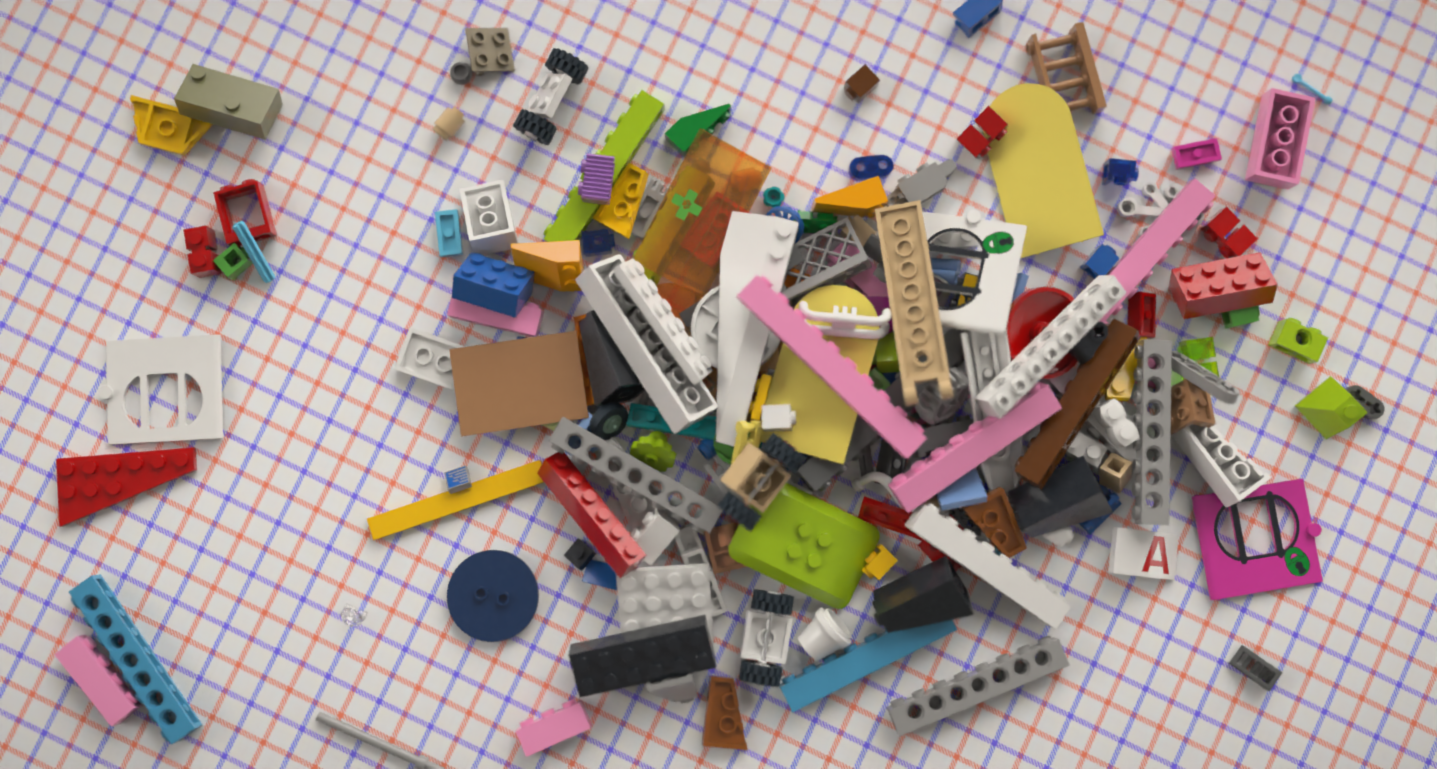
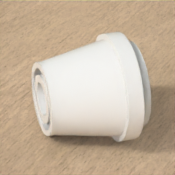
[798,607,852,661]

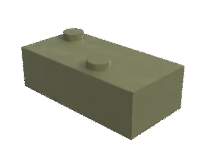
[174,64,283,140]

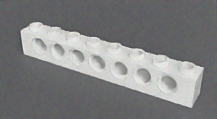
[974,275,1127,418]

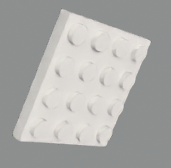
[616,563,714,647]

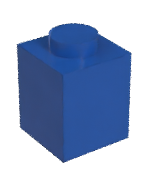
[1080,244,1120,279]

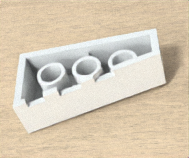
[1172,424,1272,508]

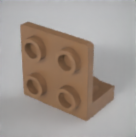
[1171,379,1216,435]

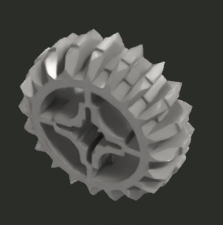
[915,367,970,425]

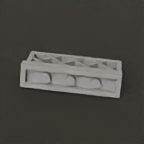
[782,217,872,307]

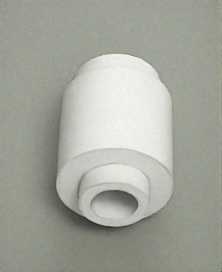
[1042,526,1074,548]

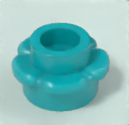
[763,186,785,208]

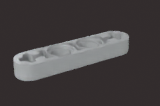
[1171,350,1240,404]

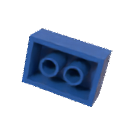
[451,252,535,318]

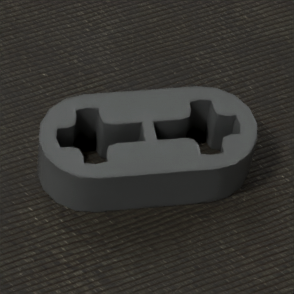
[1345,385,1385,419]

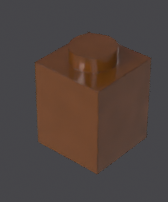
[844,64,880,104]

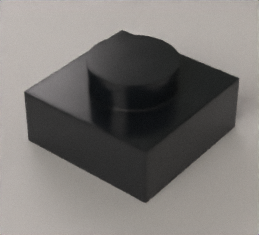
[564,538,597,571]

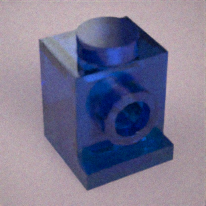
[1102,158,1139,186]
[581,229,616,257]

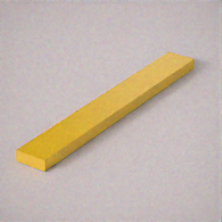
[367,460,544,540]

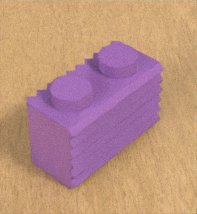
[578,153,615,205]

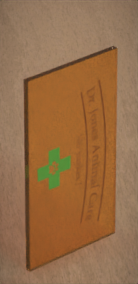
[632,128,772,298]

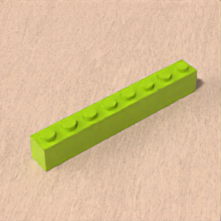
[543,90,665,242]

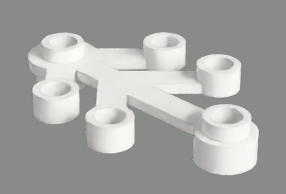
[1117,182,1204,237]

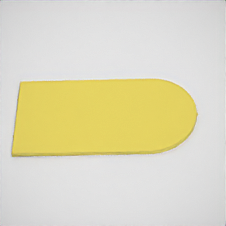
[983,83,1104,258]
[760,285,880,465]

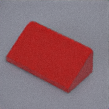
[1127,291,1156,339]

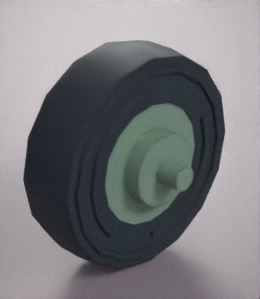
[590,402,629,440]

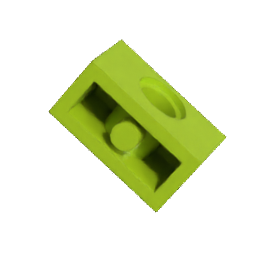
[1268,318,1329,364]

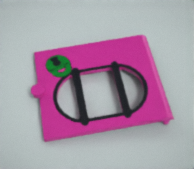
[1191,478,1323,600]

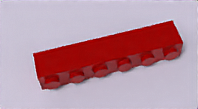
[537,452,646,579]

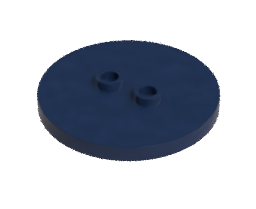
[447,550,539,642]

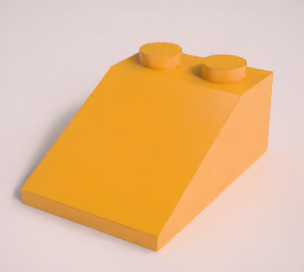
[811,176,888,218]
[511,240,584,292]

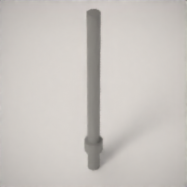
[316,712,445,769]

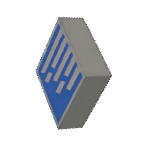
[444,465,472,494]

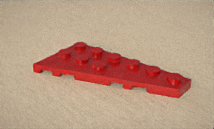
[56,447,197,527]

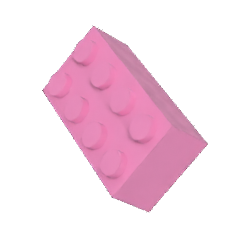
[1245,88,1316,190]

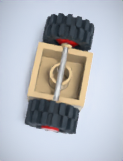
[717,433,807,532]

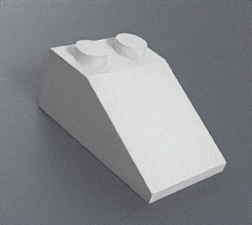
[460,180,518,255]

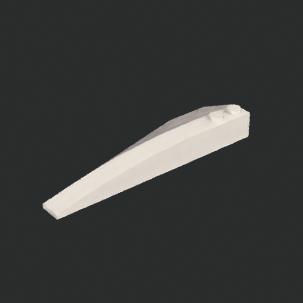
[716,211,799,446]

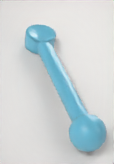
[1292,74,1333,105]

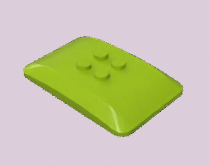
[728,483,880,609]

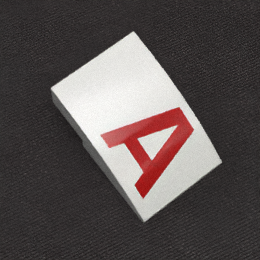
[1108,527,1179,580]

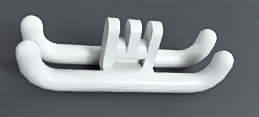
[799,301,891,339]

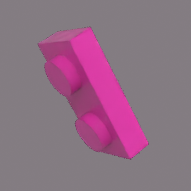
[1171,138,1222,170]

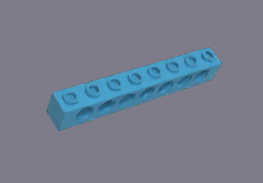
[68,574,203,745]

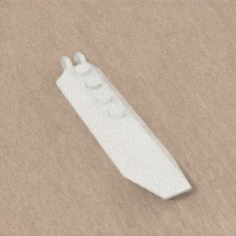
[961,330,1024,501]

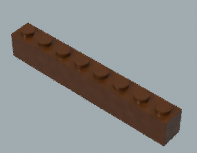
[1014,318,1140,490]

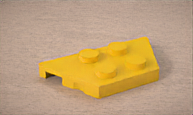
[130,95,213,156]

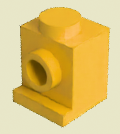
[862,544,898,580]

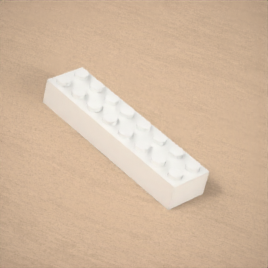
[575,254,718,434]

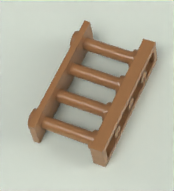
[1026,22,1107,114]

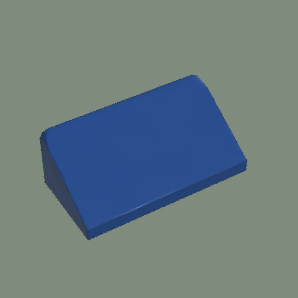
[582,559,618,591]

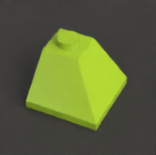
[1294,376,1368,439]

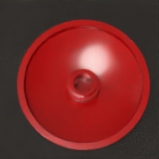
[1006,287,1078,379]

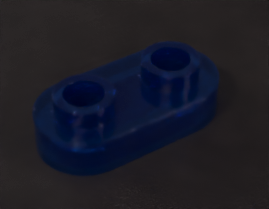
[848,155,894,181]

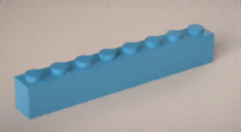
[780,620,957,713]

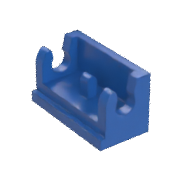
[953,0,1003,39]

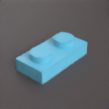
[435,209,463,257]

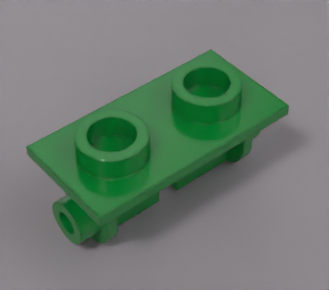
[793,210,838,235]

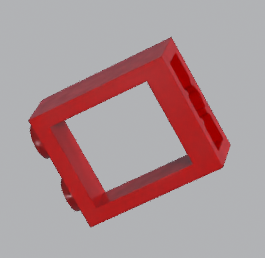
[213,179,277,246]

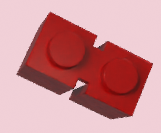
[957,106,1008,159]
[1200,206,1258,258]
[183,225,222,278]

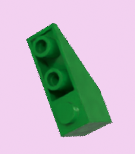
[665,103,731,157]

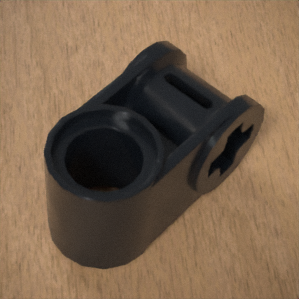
[1068,321,1108,364]

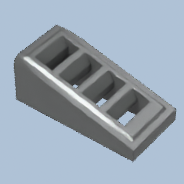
[1229,645,1283,691]

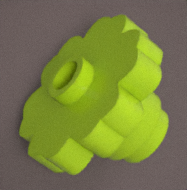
[629,431,677,472]

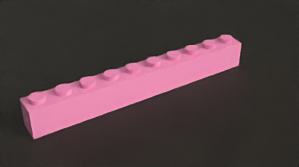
[736,275,927,459]

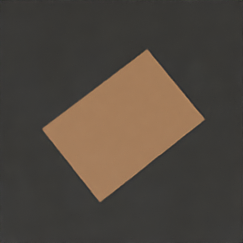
[449,331,589,437]

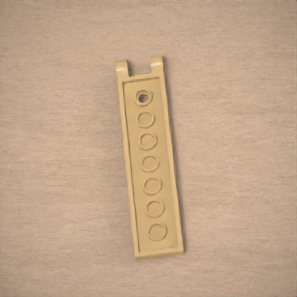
[875,200,954,406]

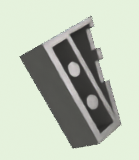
[912,415,974,459]

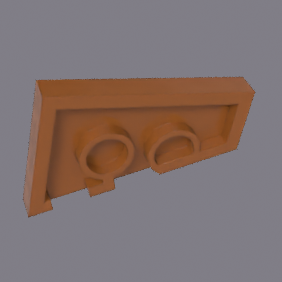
[961,487,1027,558]
[701,675,748,750]

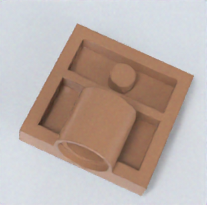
[704,522,747,574]

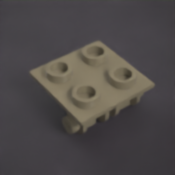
[465,28,515,76]

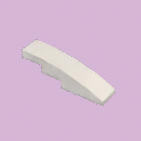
[674,523,728,617]

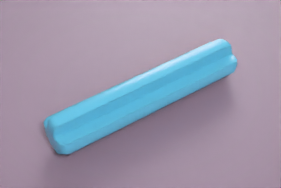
[232,221,275,283]

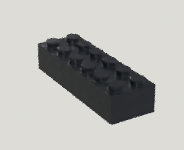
[568,614,716,698]

